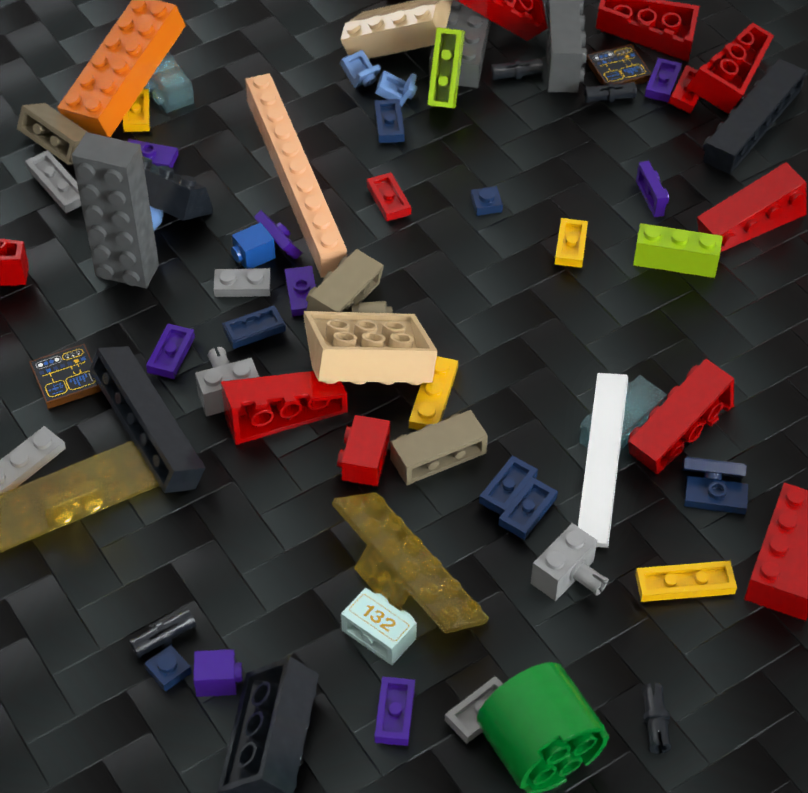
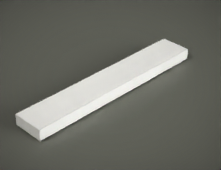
[578,373,628,548]

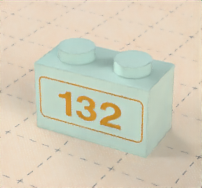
[341,588,417,665]

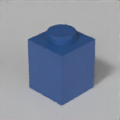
[231,222,276,269]

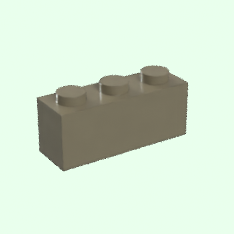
[17,103,89,165]
[306,249,384,312]
[390,410,488,485]

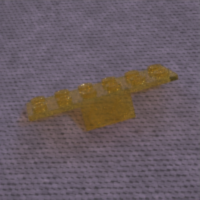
[0,441,160,552]
[332,492,489,633]

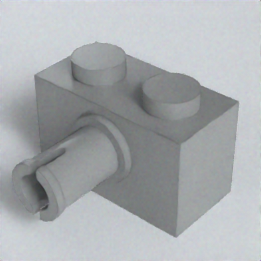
[195,347,259,416]
[531,523,608,601]

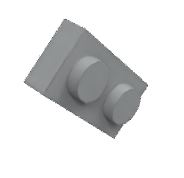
[214,268,271,297]
[445,676,503,744]

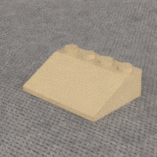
[340,0,452,59]
[303,311,438,385]

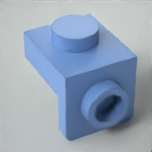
[340,50,381,88]
[375,71,418,107]

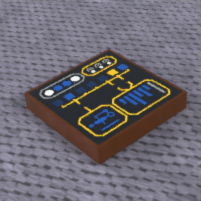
[586,44,652,85]
[29,344,102,409]

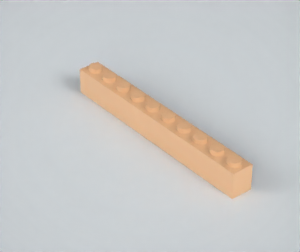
[245,73,347,278]

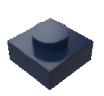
[471,186,503,216]
[144,645,192,692]

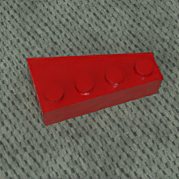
[697,162,807,252]

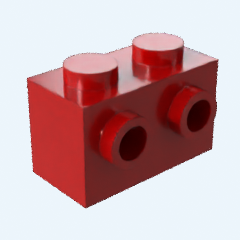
[337,415,390,486]

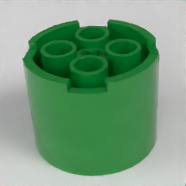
[476,662,609,793]

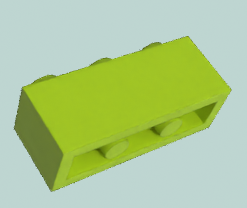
[428,27,465,108]
[633,223,722,278]

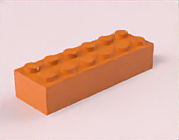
[57,0,186,137]

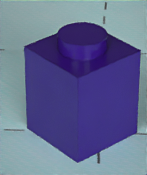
[194,649,243,697]

